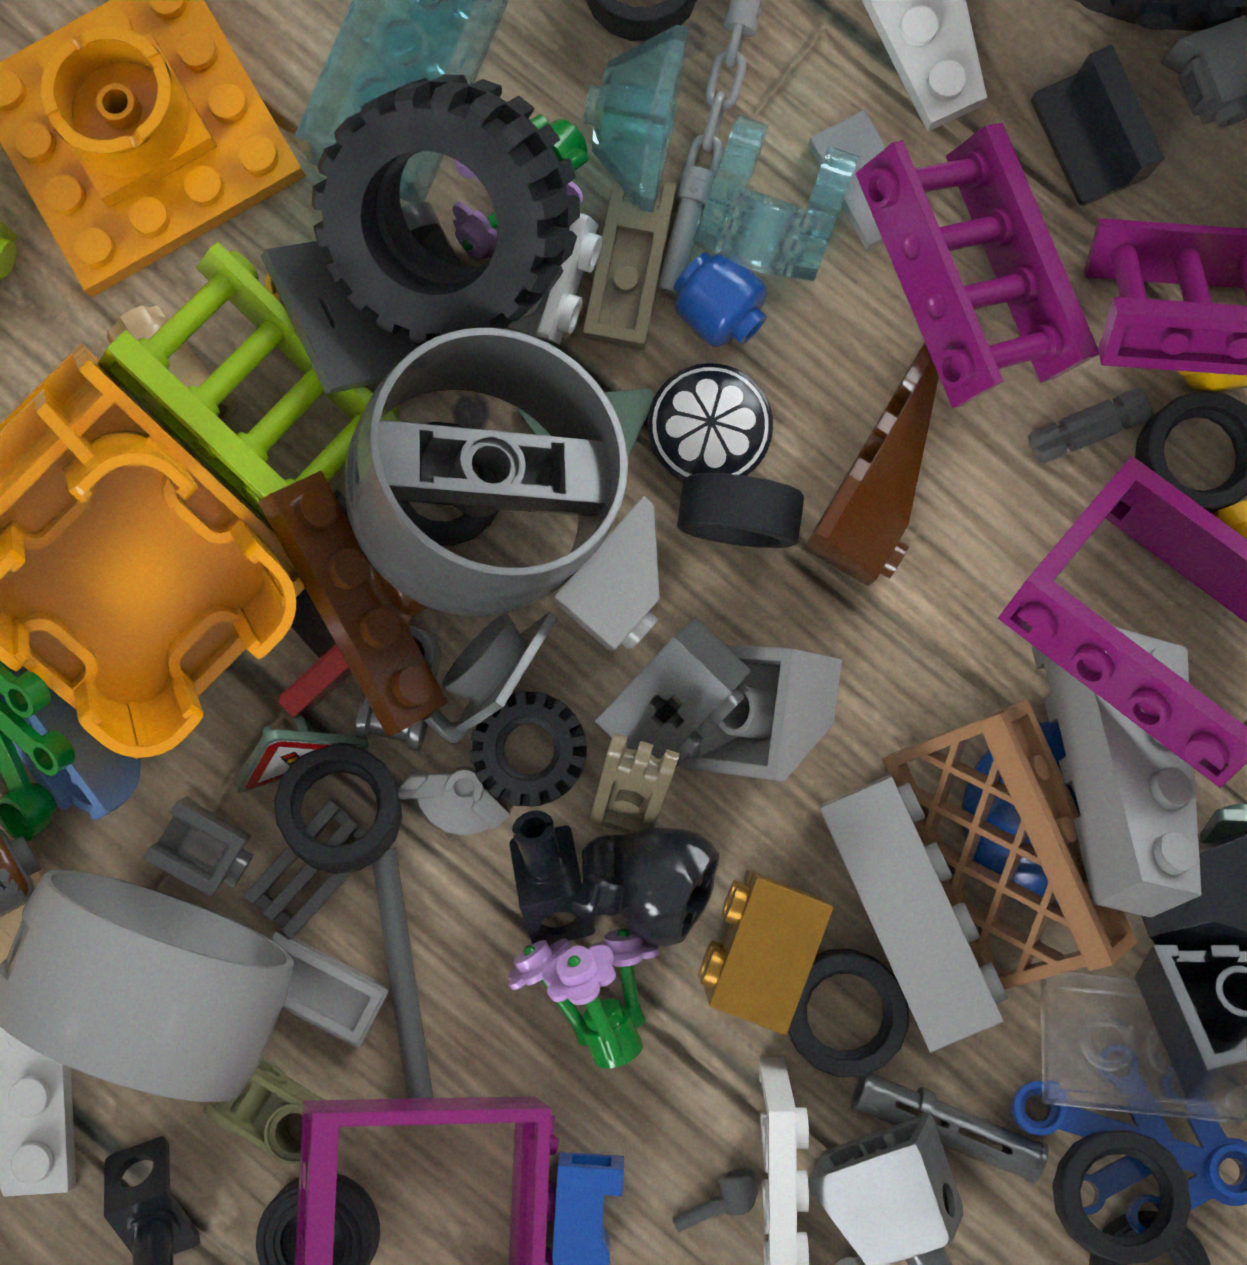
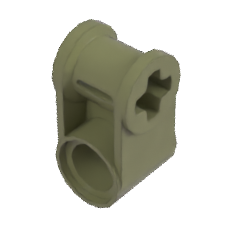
[204,1057,324,1164]

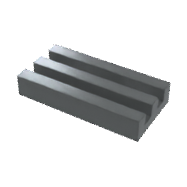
[243,800,368,939]

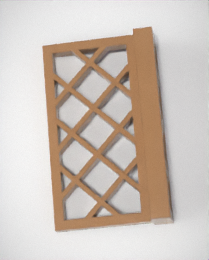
[882,699,1137,990]

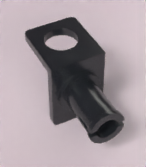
[509,810,595,945]
[104,1136,200,1265]

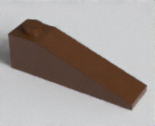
[803,342,939,586]

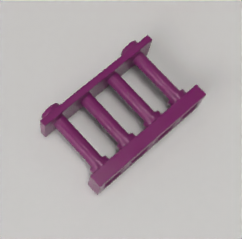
[855,122,1099,409]
[1084,218,1247,375]

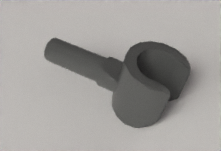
[672,1168,758,1232]

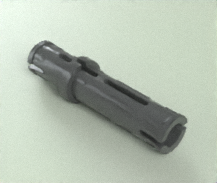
[851,1072,1049,1184]

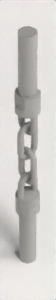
[657,0,762,296]

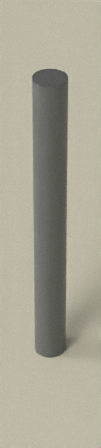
[372,847,433,1099]

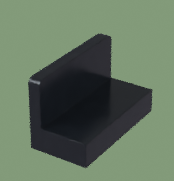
[1031,45,1165,206]

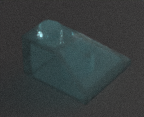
[584,25,689,213]

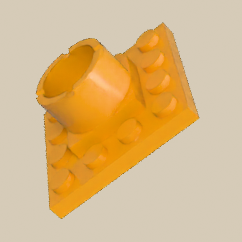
[0,0,306,297]

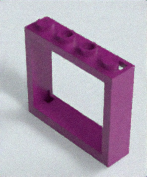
[997,455,1247,788]
[295,1096,559,1265]

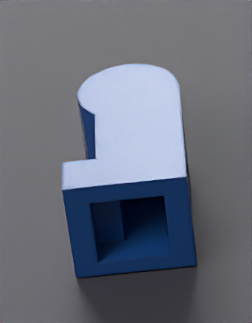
[552,1152,624,1265]

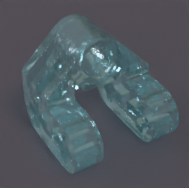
[694,114,859,281]

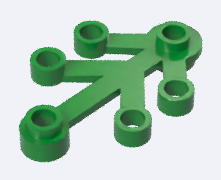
[0,663,75,842]

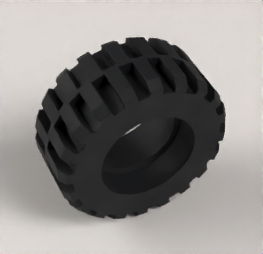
[311,74,580,344]

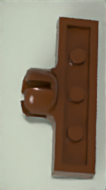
[258,471,448,737]

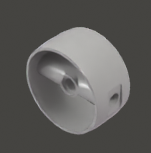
[0,870,294,1102]

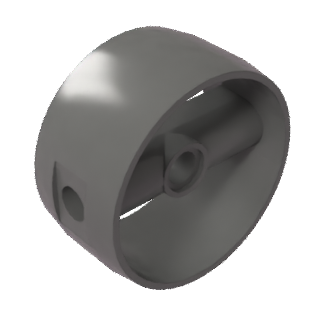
[344,328,628,617]

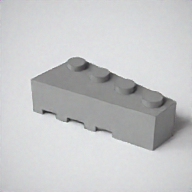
[1031,627,1202,918]

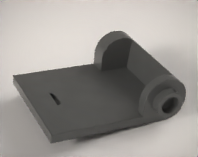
[261,202,461,395]

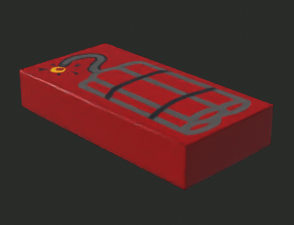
[278,644,352,718]

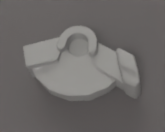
[397,766,510,836]

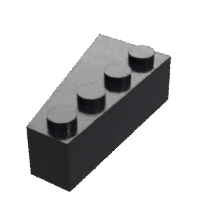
[1135,945,1247,1099]

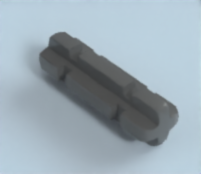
[1028,388,1153,463]

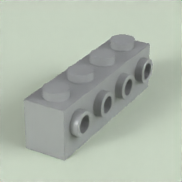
[820,774,1008,1053]

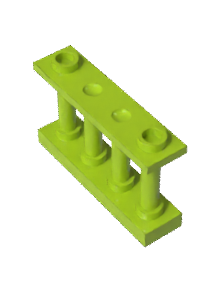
[97,241,401,528]

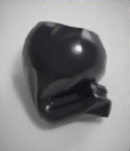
[571,828,719,946]

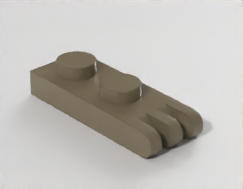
[583,172,677,350]
[589,732,680,834]

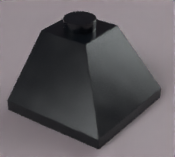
[1141,831,1247,951]

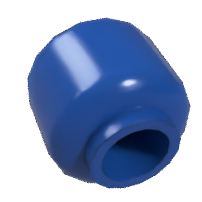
[673,252,768,347]

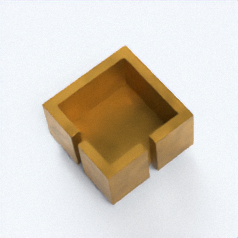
[698,870,834,1036]

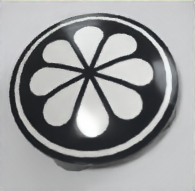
[648,363,773,481]

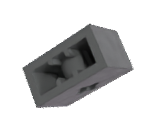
[595,617,751,766]

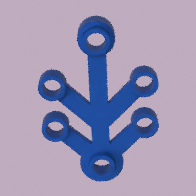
[1010,1045,1247,1233]

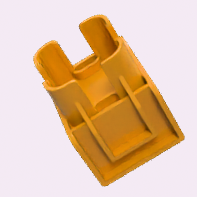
[0,343,305,760]

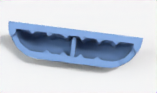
[0,661,141,820]

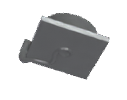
[423,612,558,743]

